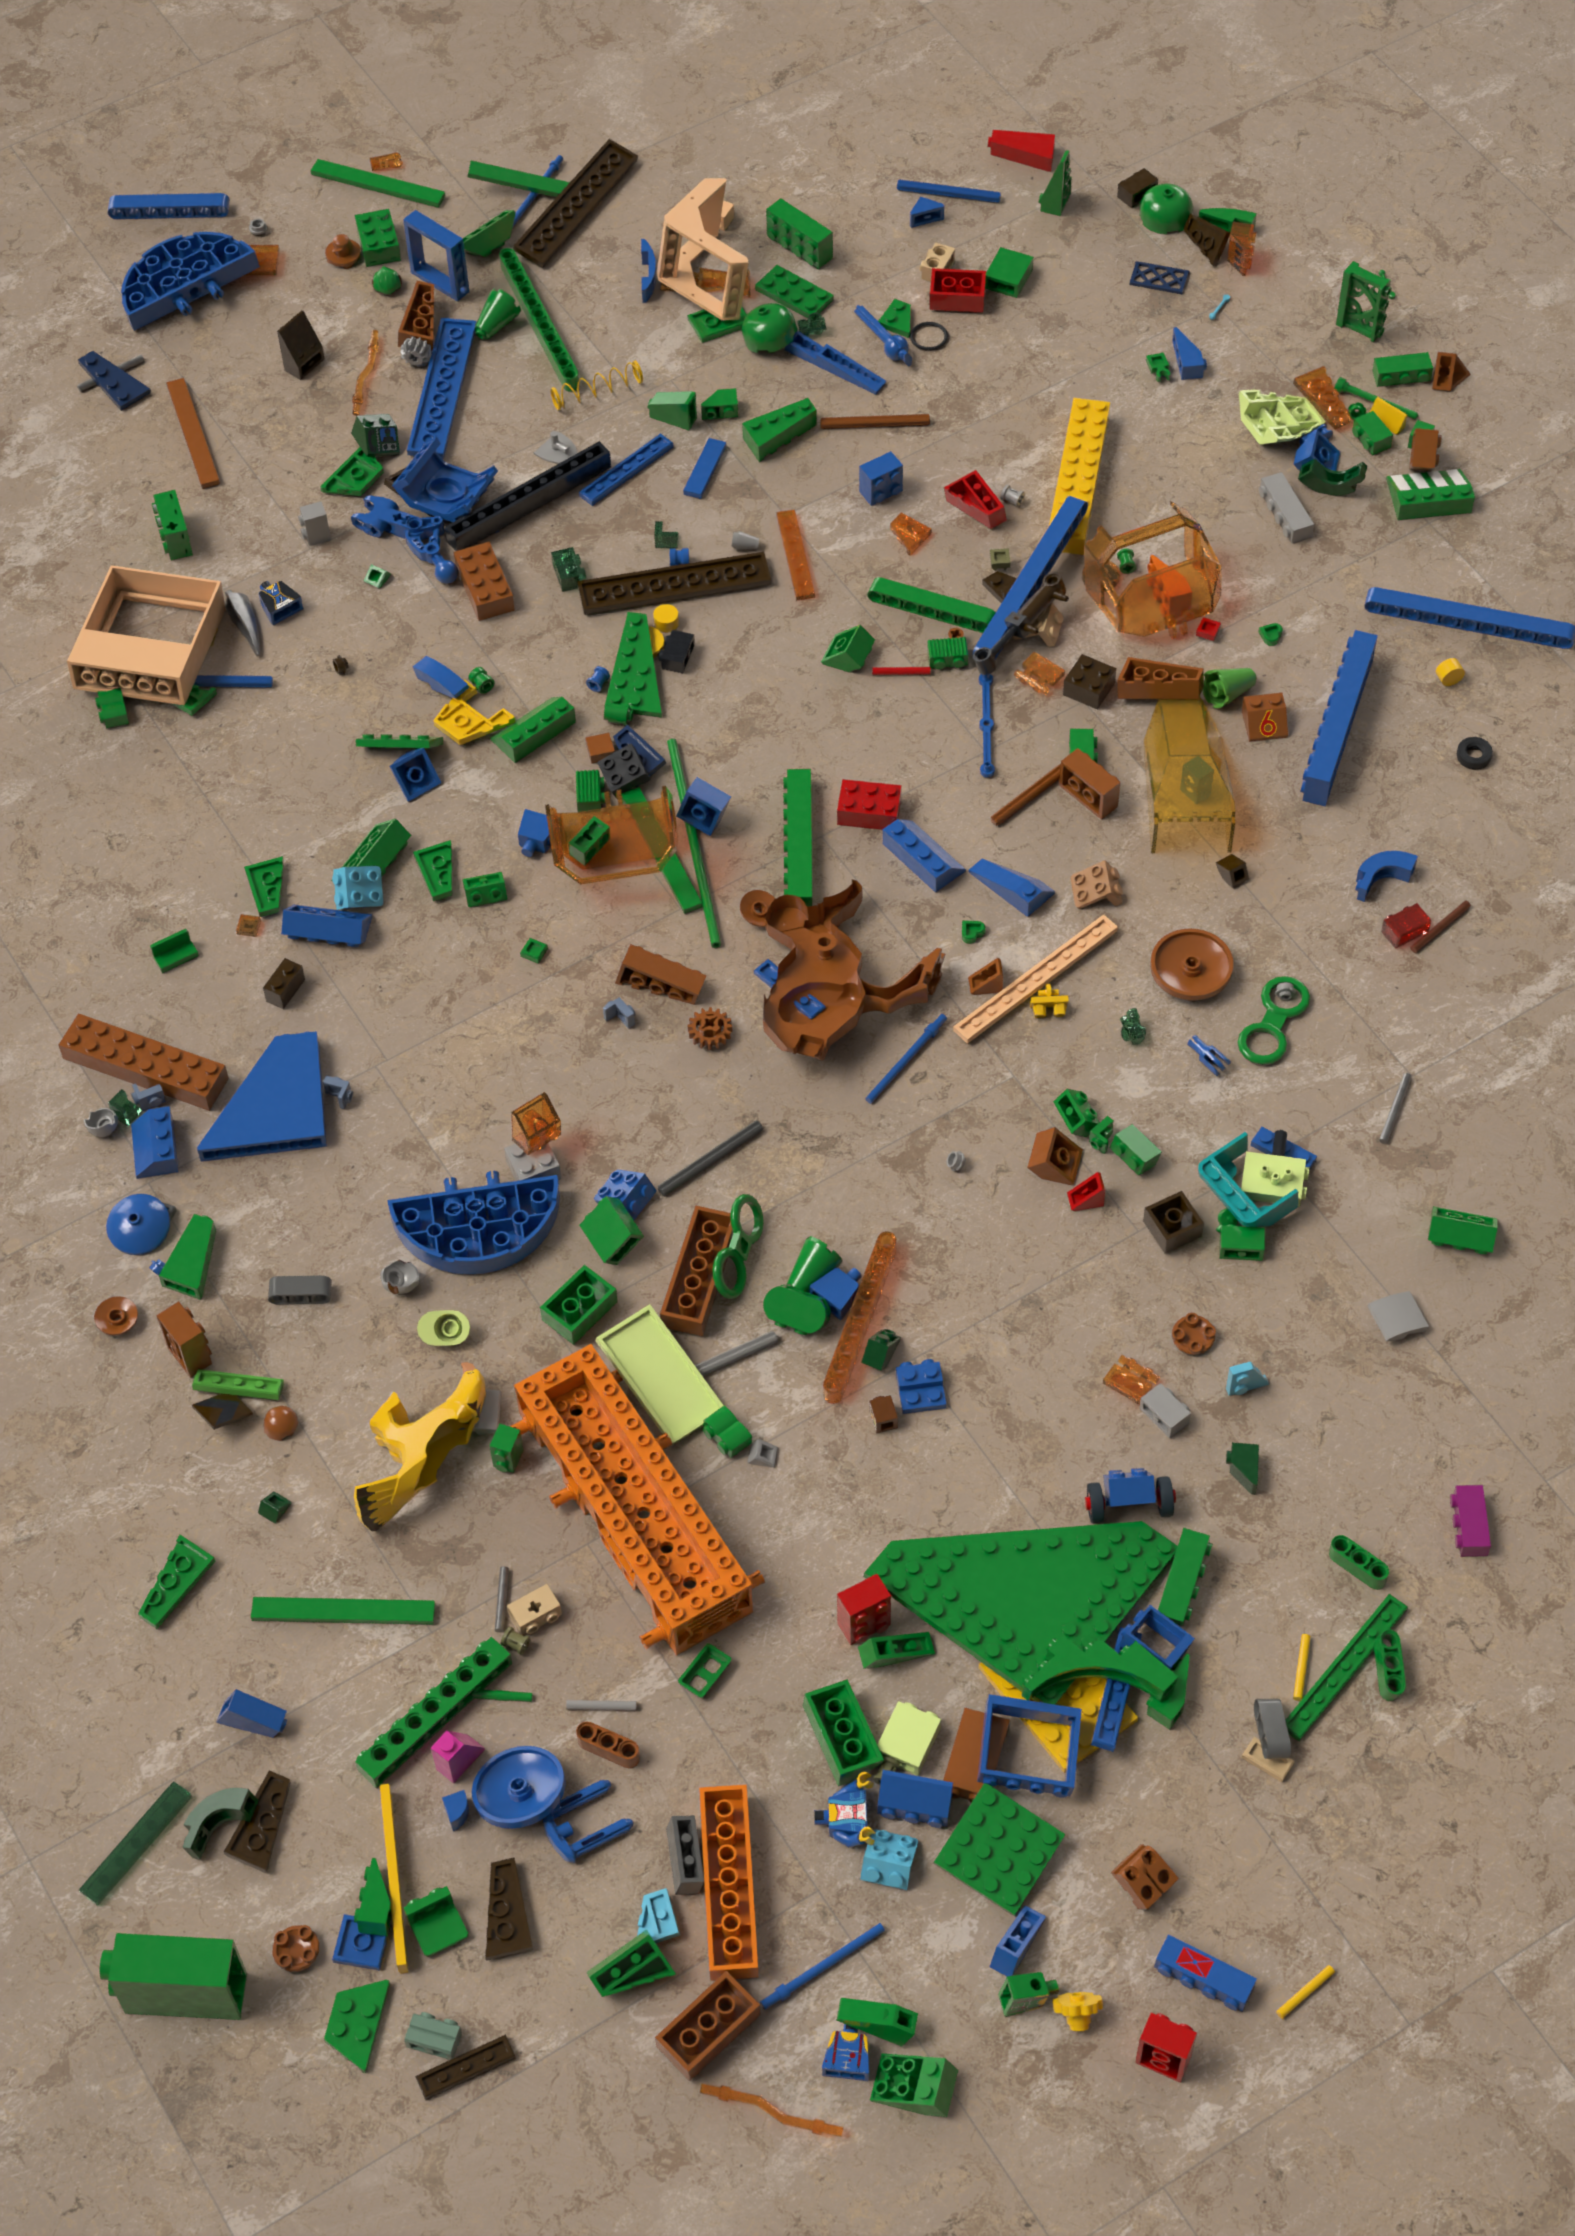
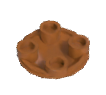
[1172,1312,1216,1355]
[272,1925,320,1972]

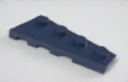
[78,351,151,411]

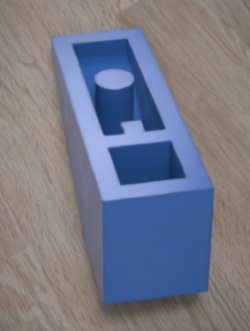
[1172,327,1207,380]
[990,1906,1046,1977]

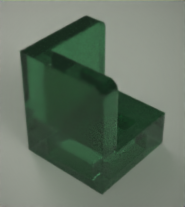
[654,521,679,549]
[108,1089,142,1127]

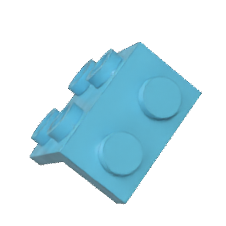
[332,866,383,910]
[860,1830,918,1890]

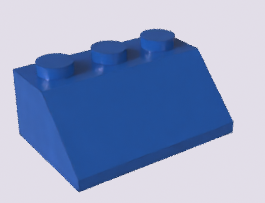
[131,1106,179,1179]
[877,1770,953,1828]

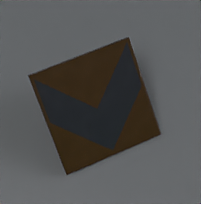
[192,1393,253,1430]

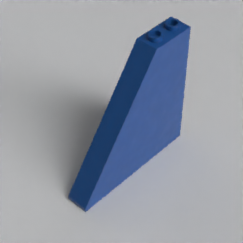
[197,1031,327,1162]

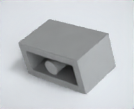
[298,501,331,546]
[1139,1383,1191,1439]

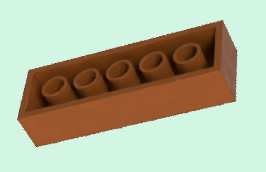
[660,1205,733,1336]

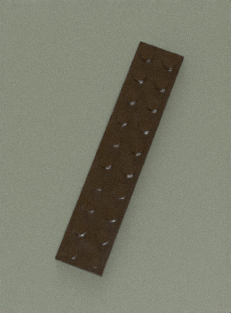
[513,139,638,268]
[577,551,772,615]

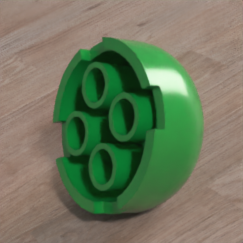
[1139,183,1193,235]
[742,303,798,353]

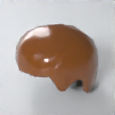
[263,1405,298,1441]

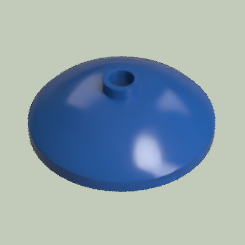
[106,1194,170,1255]

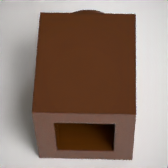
[869,1395,898,1433]

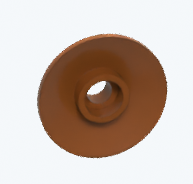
[740,890,775,927]
[94,1296,138,1335]

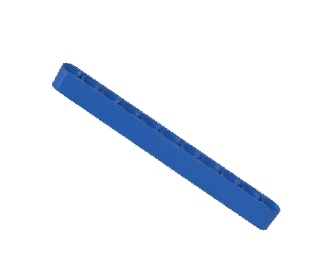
[973,496,1088,660]
[1364,587,1575,649]

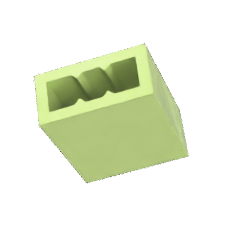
[877,1701,941,1776]

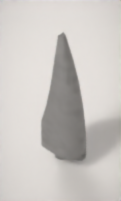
[225,590,260,656]

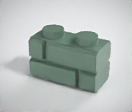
[404,2012,462,2060]

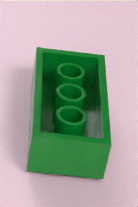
[766,198,833,270]

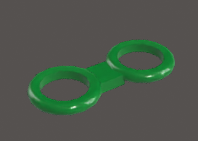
[1237,976,1310,1065]
[713,1194,764,1299]

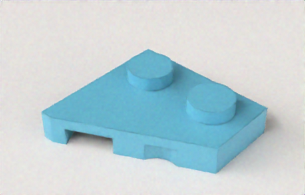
[1226,1361,1269,1396]
[637,1888,680,1943]

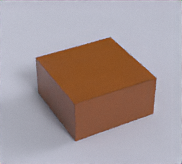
[585,733,615,764]

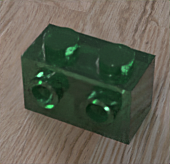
[551,547,586,592]

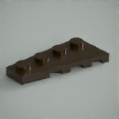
[224,1770,291,1873]

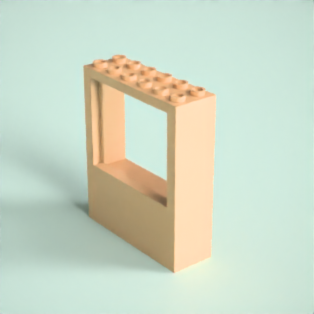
[67,565,226,705]

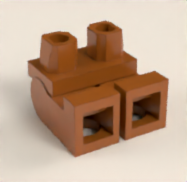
[1111,1844,1179,1909]

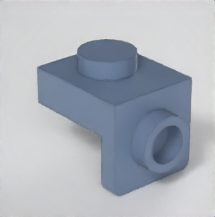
[603,997,636,1029]
[323,1076,353,1109]
[131,1083,166,1111]

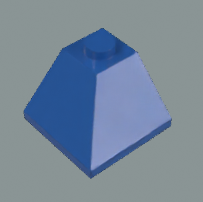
[1294,429,1340,471]
[389,748,442,802]

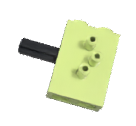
[1241,1130,1309,1207]

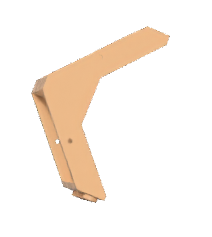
[657,178,749,320]

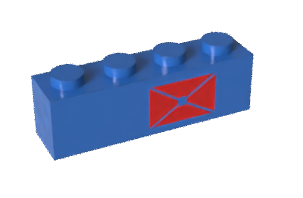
[1154,1934,1257,2012]

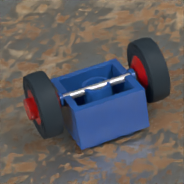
[1084,1468,1176,1524]

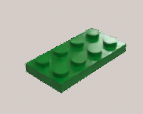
[755,265,834,321]

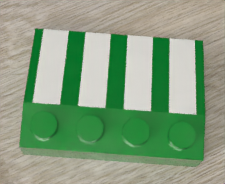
[1386,469,1475,520]

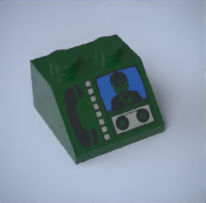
[351,414,400,457]

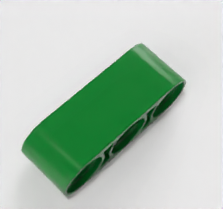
[1329,1535,1389,1590]
[1374,1629,1406,1701]

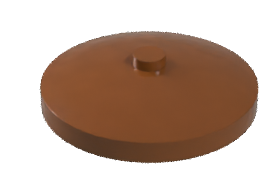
[1150,928,1233,1000]

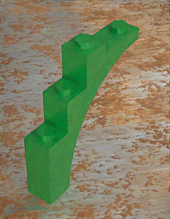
[1022,1635,1178,1702]

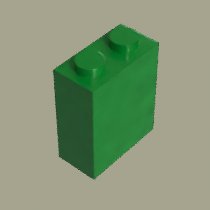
[985,247,1034,298]
[579,1196,644,1265]

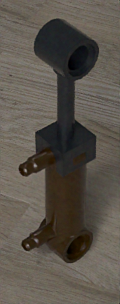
[973,572,1069,675]

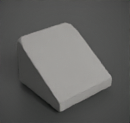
[748,1439,778,1468]

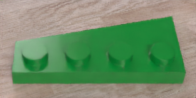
[356,734,443,748]

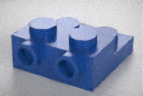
[896,1359,946,1414]

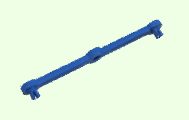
[978,674,995,778]

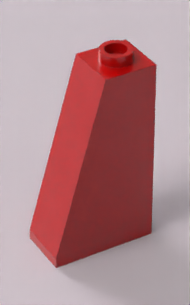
[988,130,1055,172]

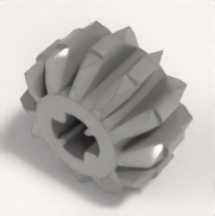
[400,336,432,367]

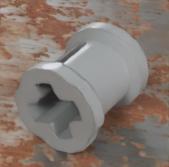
[1000,484,1025,507]

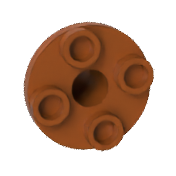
[325,234,361,269]

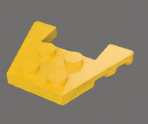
[433,680,516,745]

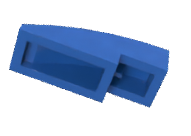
[412,656,469,699]

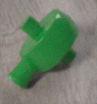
[1216,1208,1238,1233]

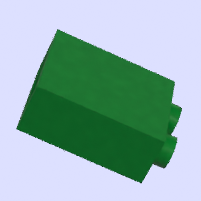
[100,1933,247,2020]

